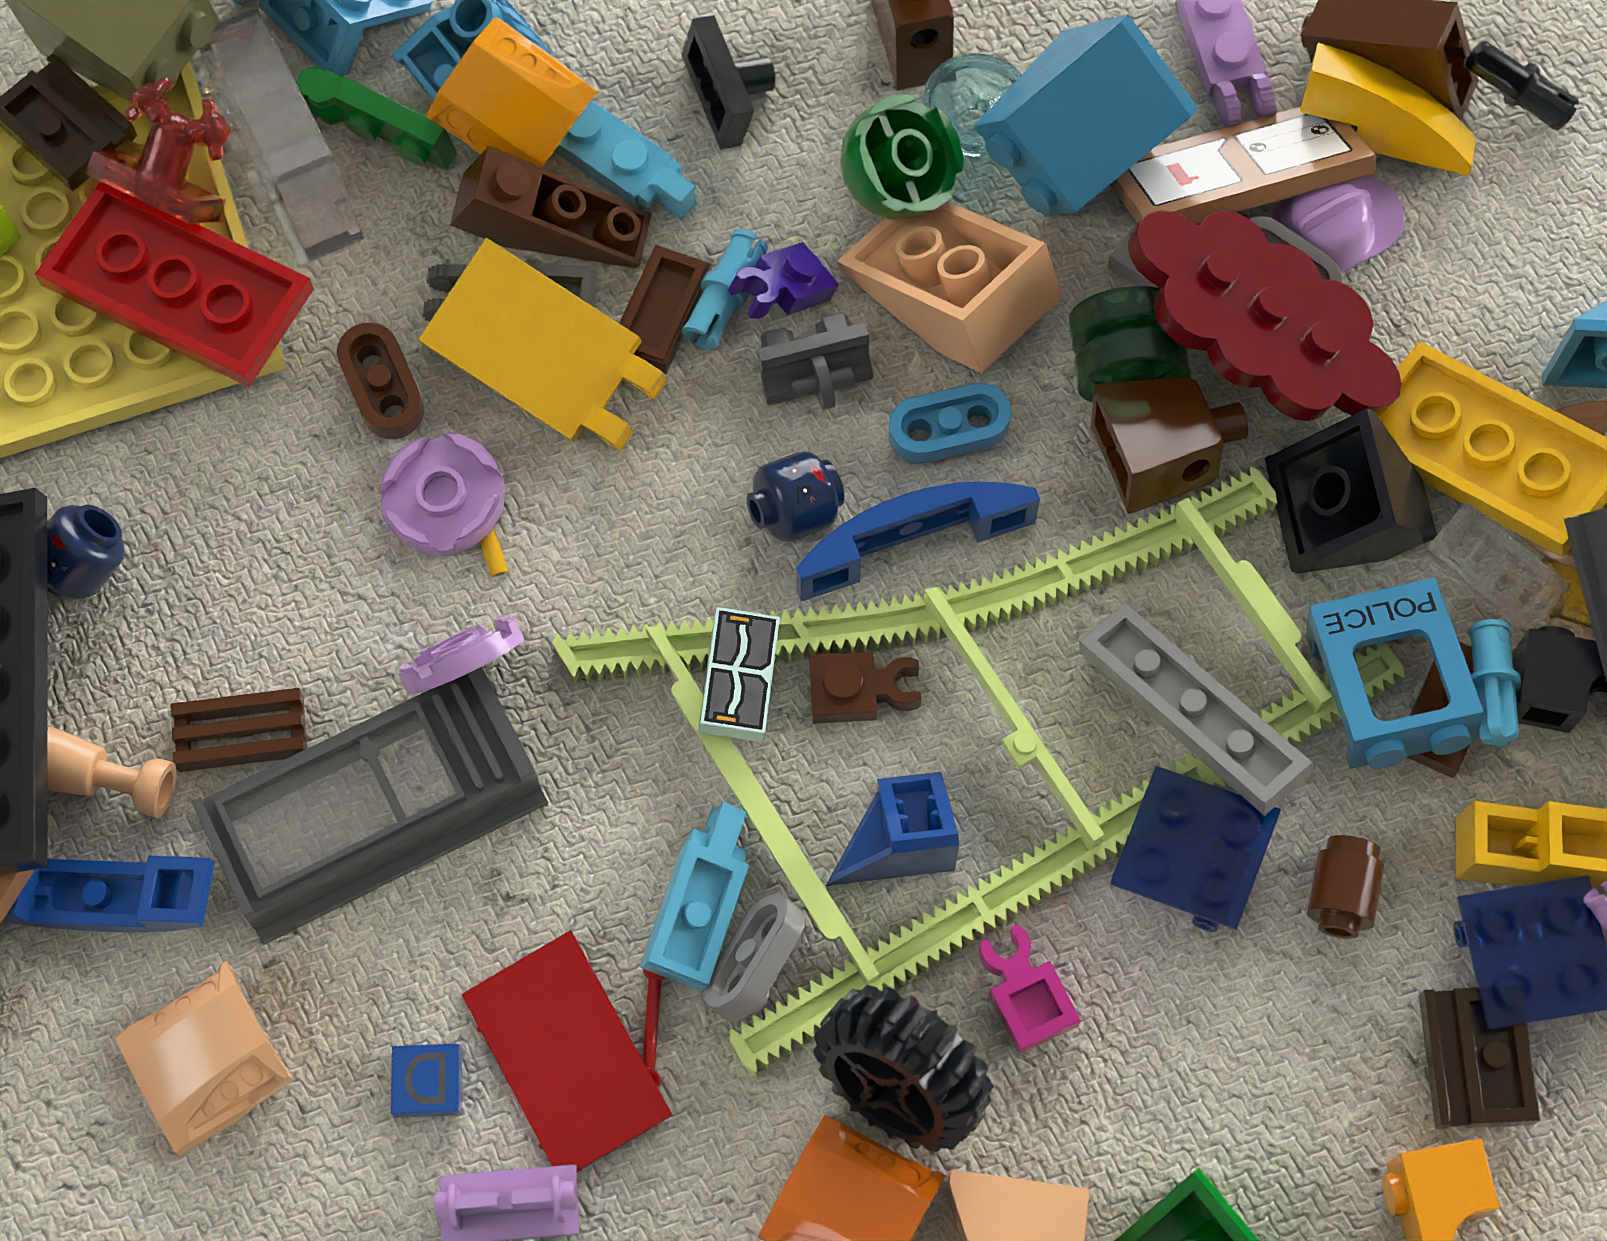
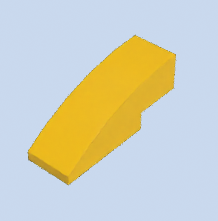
[1299,43,1476,176]
[1455,800,1607,888]

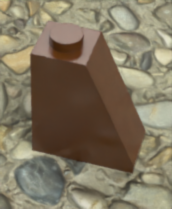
[1301,0,1479,121]

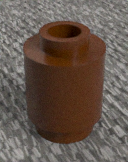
[1307,835,1384,939]

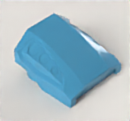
[392,0,555,141]

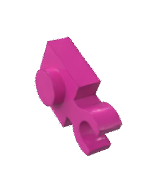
[979,925,1081,1054]

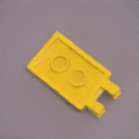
[418,238,668,452]

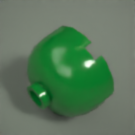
[840,94,964,220]

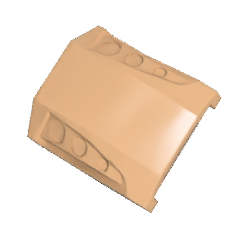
[115,961,294,1156]

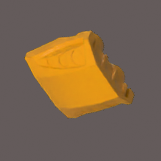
[425,17,599,168]

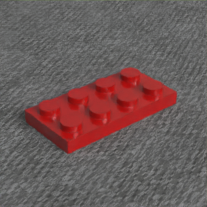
[35,178,314,387]

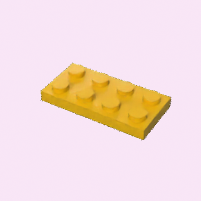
[1378,341,1607,558]

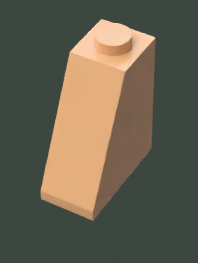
[946,1169,1090,1241]

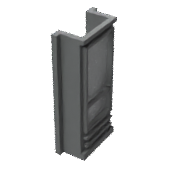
[191,667,548,945]

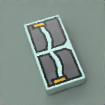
[698,607,780,742]

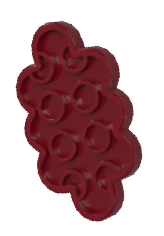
[1128,210,1402,421]

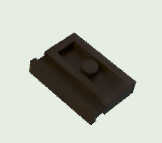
[0,53,138,192]
[1418,985,1541,1129]

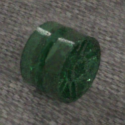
[1069,286,1191,403]

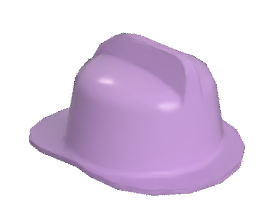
[1272,176,1404,273]

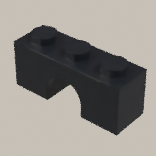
[1512,626,1607,733]

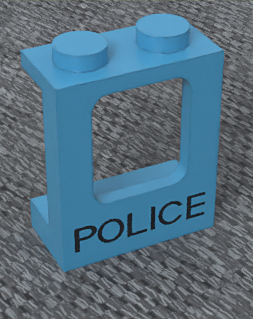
[1306,577,1484,769]

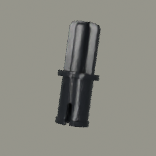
[1465,41,1579,131]

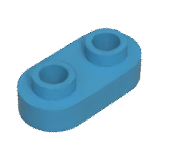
[888,383,1011,463]

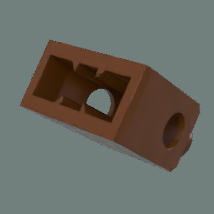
[871,0,954,91]
[1091,377,1248,514]

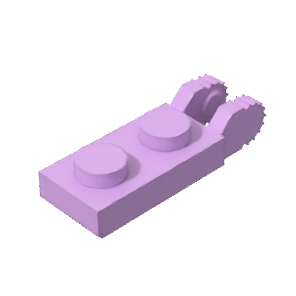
[1175,0,1277,127]

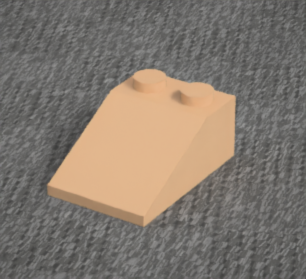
[836,201,1063,374]

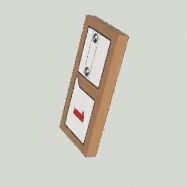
[1110,107,1376,224]

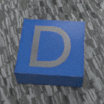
[391,1043,462,1118]

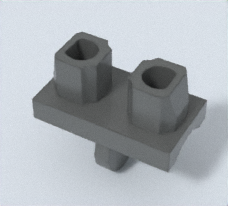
[757,313,873,410]

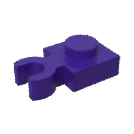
[727,242,840,319]

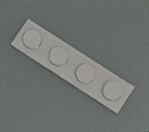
[1079,602,1313,816]

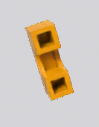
[1382,1138,1500,1241]

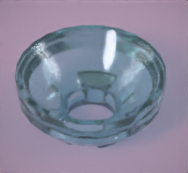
[922,53,1022,156]

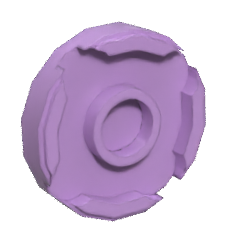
[380,434,506,555]
[398,615,524,694]

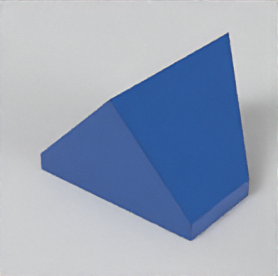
[825,772,959,886]

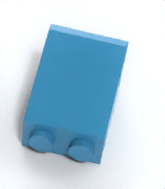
[973,14,1199,217]

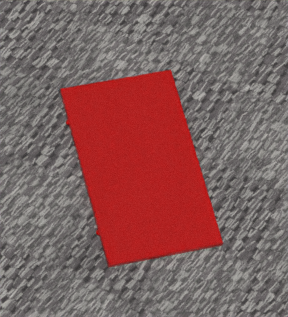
[461,930,673,1172]

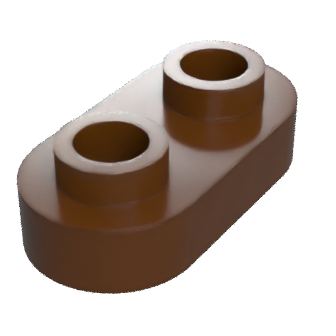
[337,323,424,439]

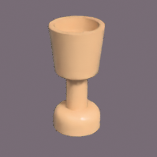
[48,726,177,819]

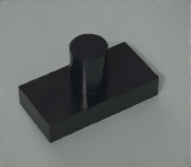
[681,15,775,149]

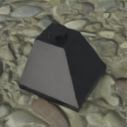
[1264,408,1438,574]

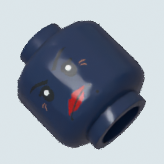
[746,451,845,542]
[47,504,125,599]

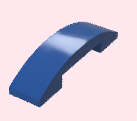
[796,482,1040,602]
[2,855,215,932]

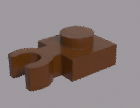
[809,652,921,724]

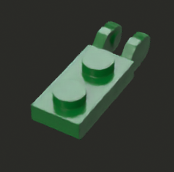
[295,65,457,171]

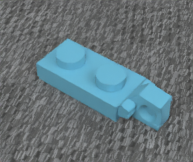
[554,101,697,220]
[639,802,749,991]

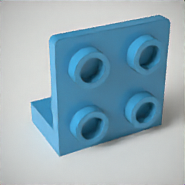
[258,0,433,76]

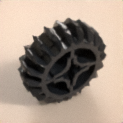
[813,985,994,1152]

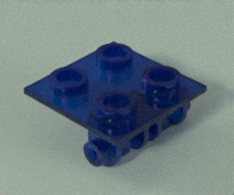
[1110,766,1281,932]
[1453,875,1607,1030]

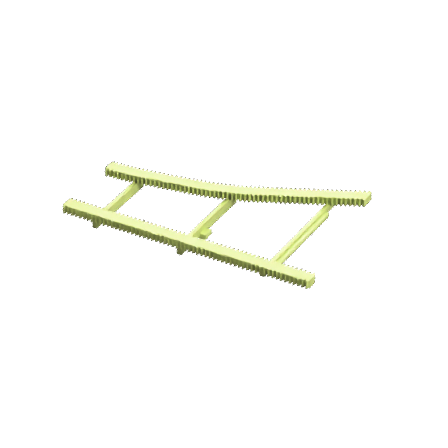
[552,466,1405,1076]

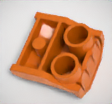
[758,1115,946,1241]

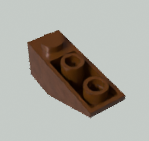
[450,146,652,268]

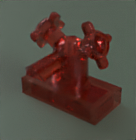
[86,78,231,224]

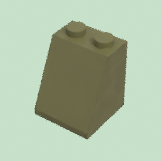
[4,0,220,111]

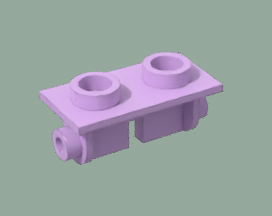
[434,1164,580,1241]

